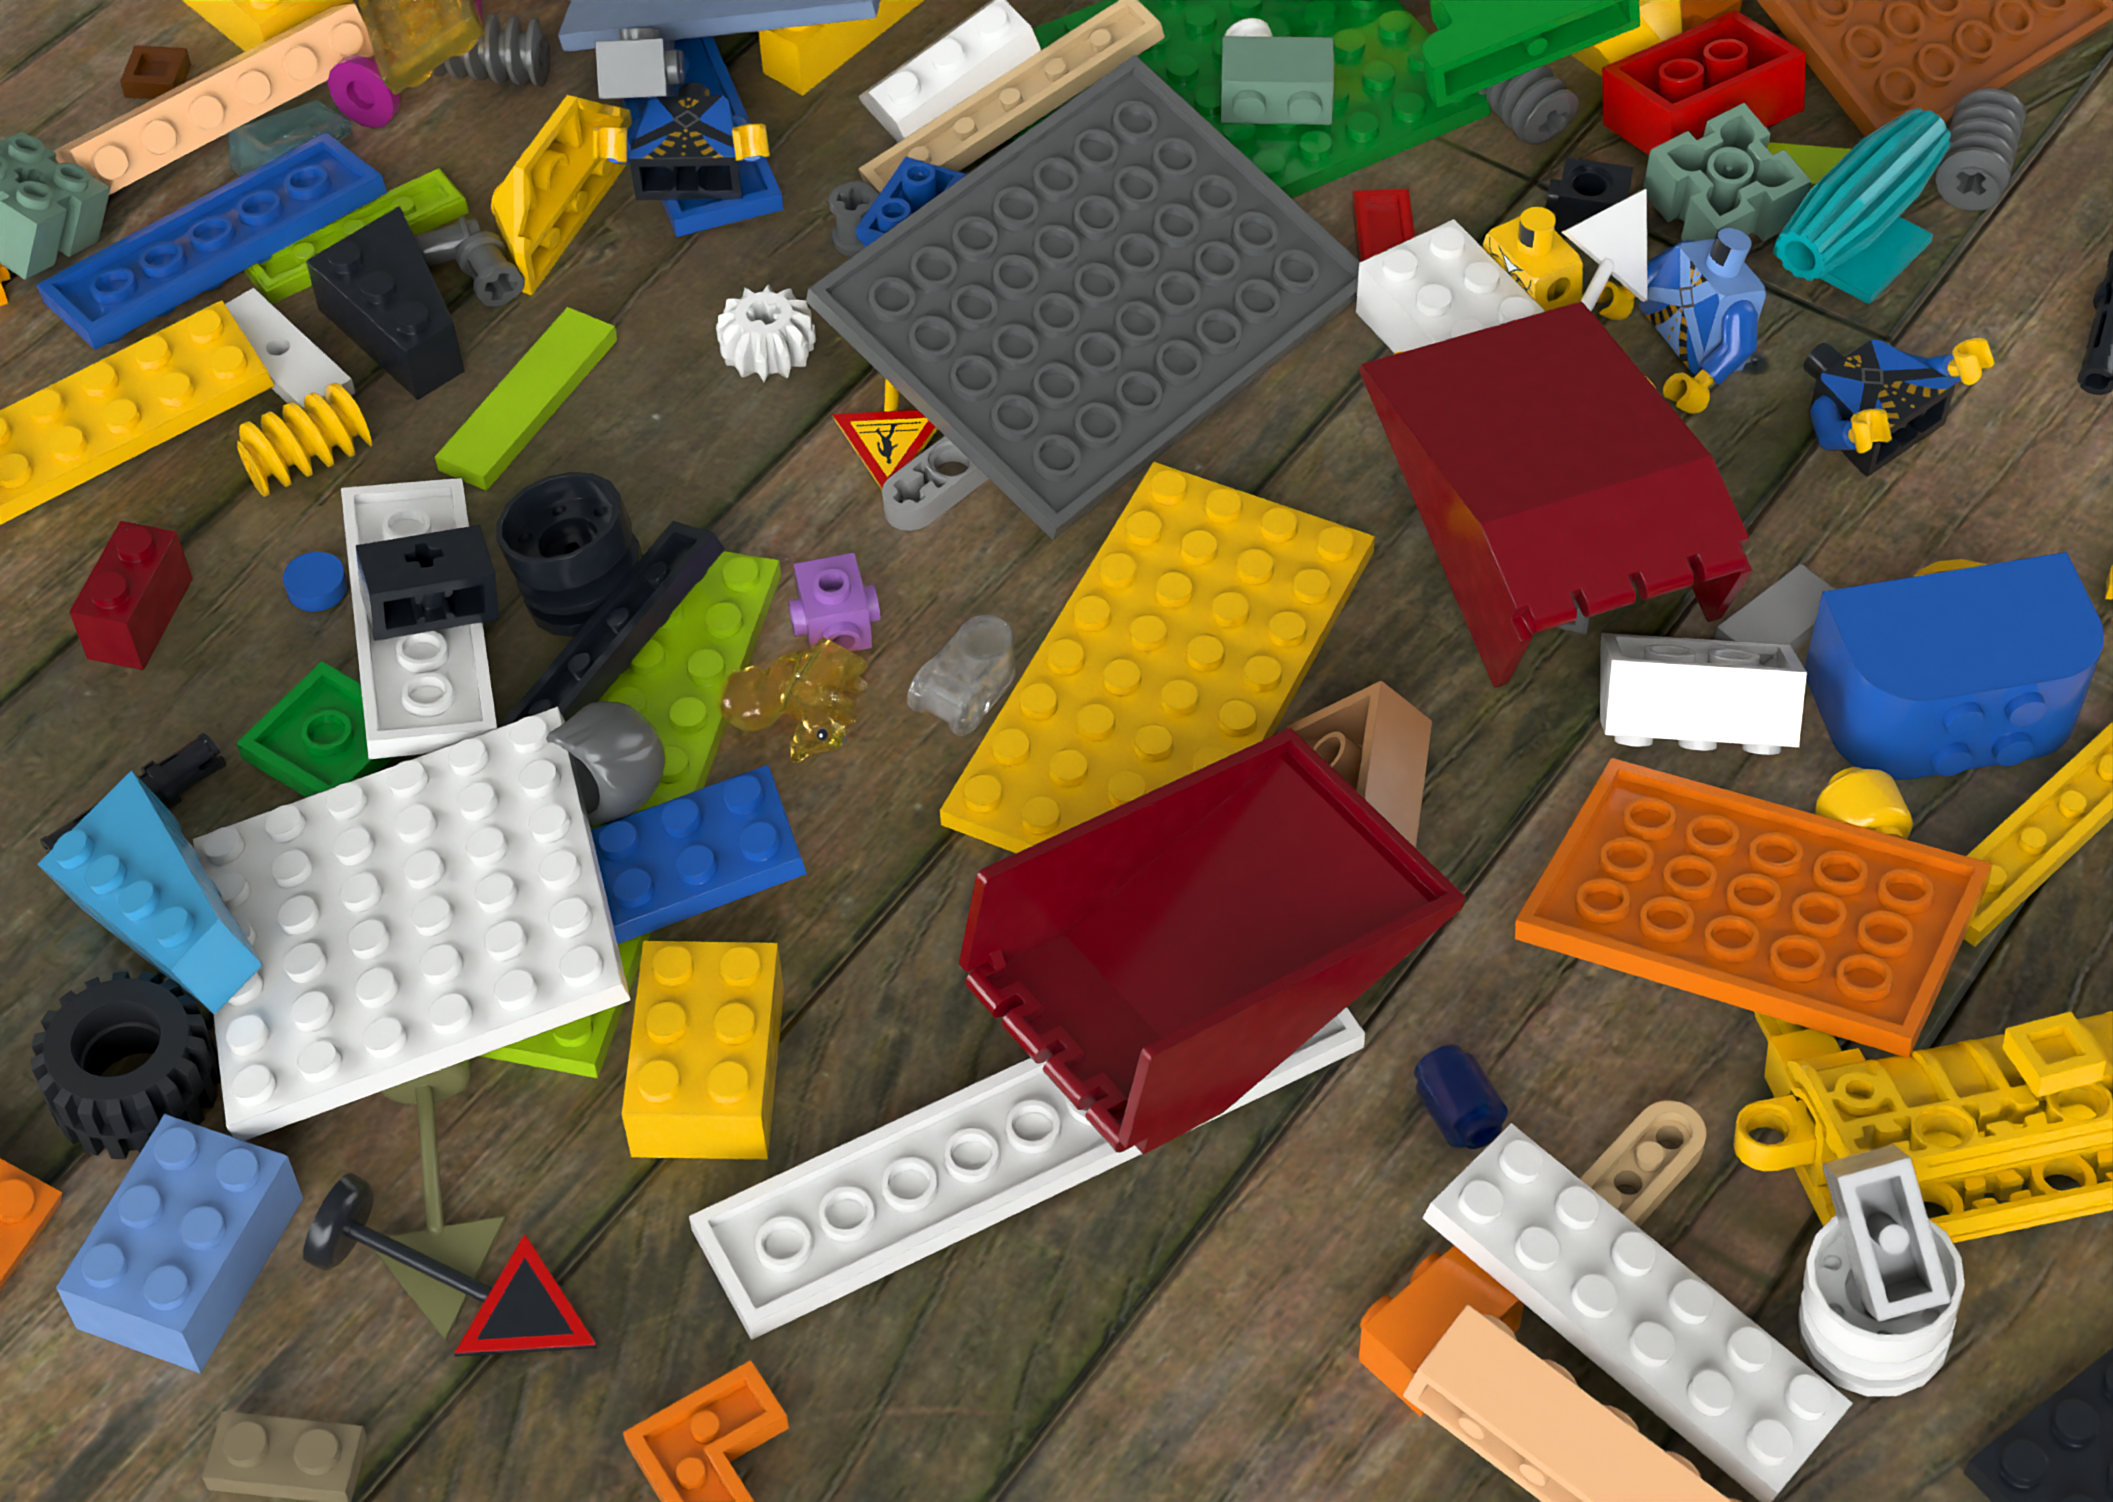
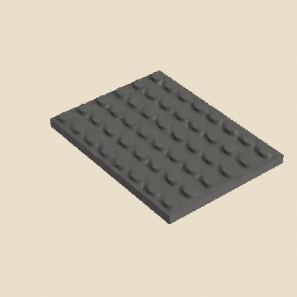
[806,55,1360,540]

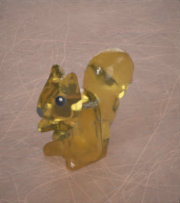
[717,637,869,763]

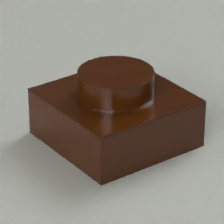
[120,45,191,99]

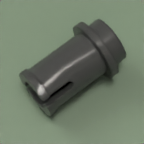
[414,216,481,267]

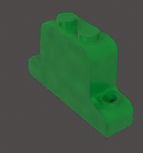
[1422,0,1640,108]

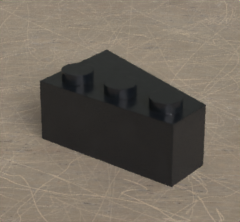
[306,206,465,400]

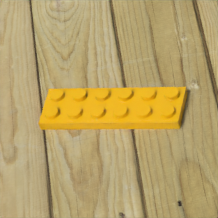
[0,300,274,525]

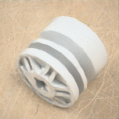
[1798,1215,1965,1396]

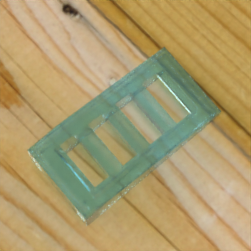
[228,100,352,176]

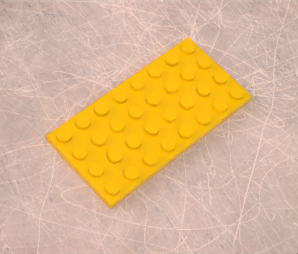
[940,462,1375,853]

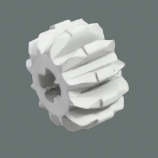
[716,284,816,382]

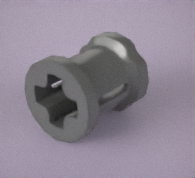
[828,181,879,257]
[456,231,524,307]

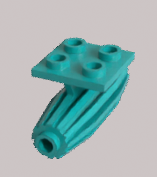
[1773,108,1951,305]

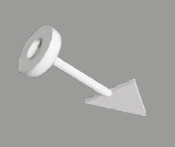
[1562,189,1648,312]

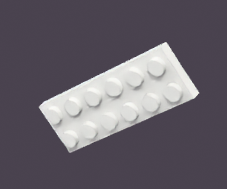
[341,478,497,759]
[1423,1123,1853,1502]

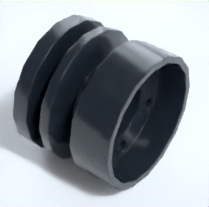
[496,472,643,637]

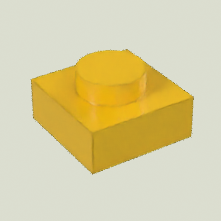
[2002,1012,2106,1097]

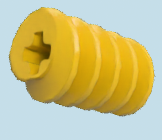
[237,382,372,497]

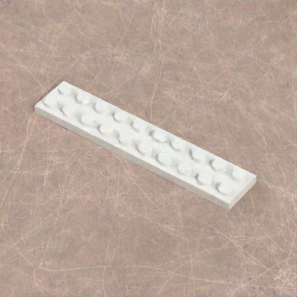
[689,1007,1365,1340]

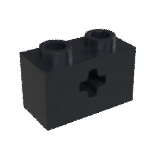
[355,525,499,641]

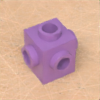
[788,553,881,659]

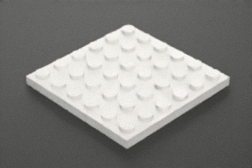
[193,707,630,1141]

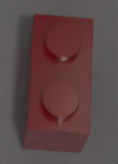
[69,521,193,670]

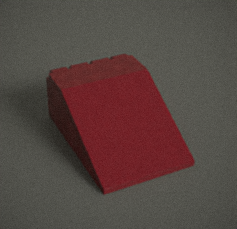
[1359,301,1753,688]
[958,728,1466,1155]

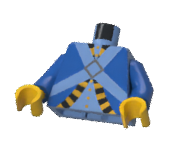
[1597,228,1766,414]

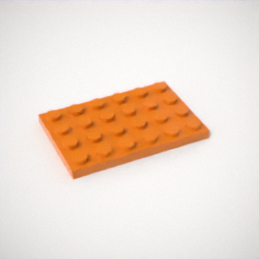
[1515,758,1992,1058]

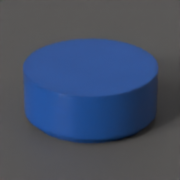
[283,552,348,612]

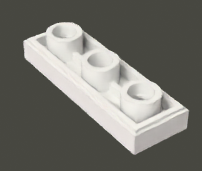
[225,288,355,411]

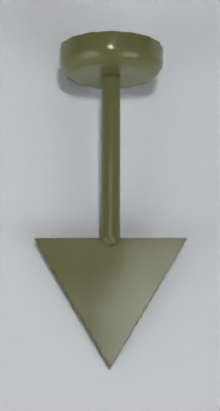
[373,1059,506,1341]

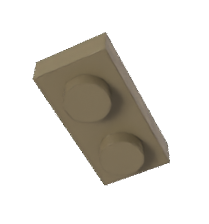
[202,1411,368,1502]

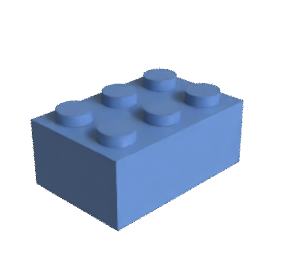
[56,1114,304,1374]

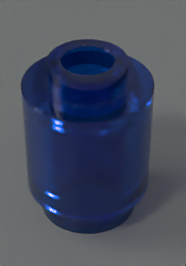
[1414,1045,1508,1149]

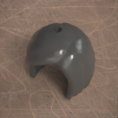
[546,701,665,827]

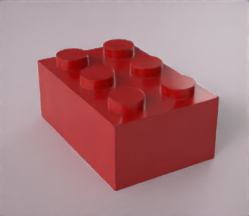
[1602,10,1806,155]

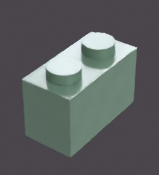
[1221,36,1334,124]

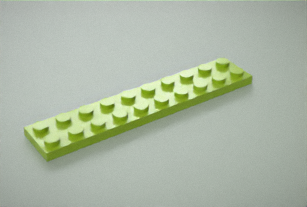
[479,551,781,1079]

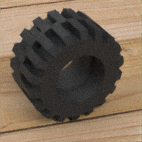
[31,971,221,1159]

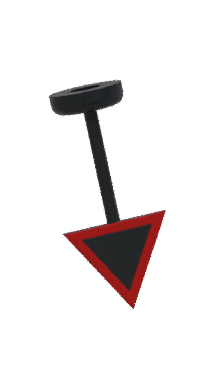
[303,1173,597,1357]

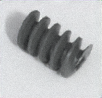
[429,9,550,87]
[1478,65,1579,145]
[1935,88,2026,211]

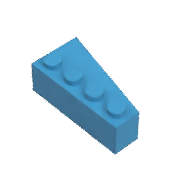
[37,770,263,1015]

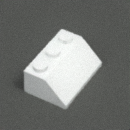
[859,0,1041,143]
[1600,633,1807,755]

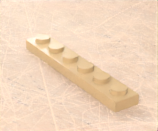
[859,0,1164,194]

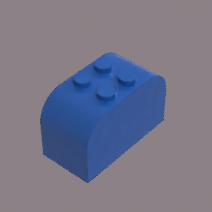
[1804,552,2104,780]

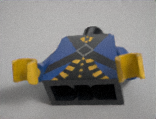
[593,82,770,200]
[1803,338,1995,477]

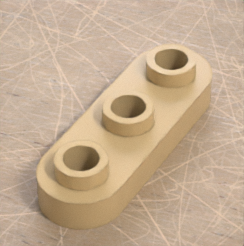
[1580,1101,1706,1227]

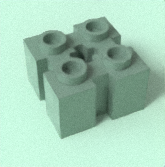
[1642,103,1811,241]
[0,131,111,280]

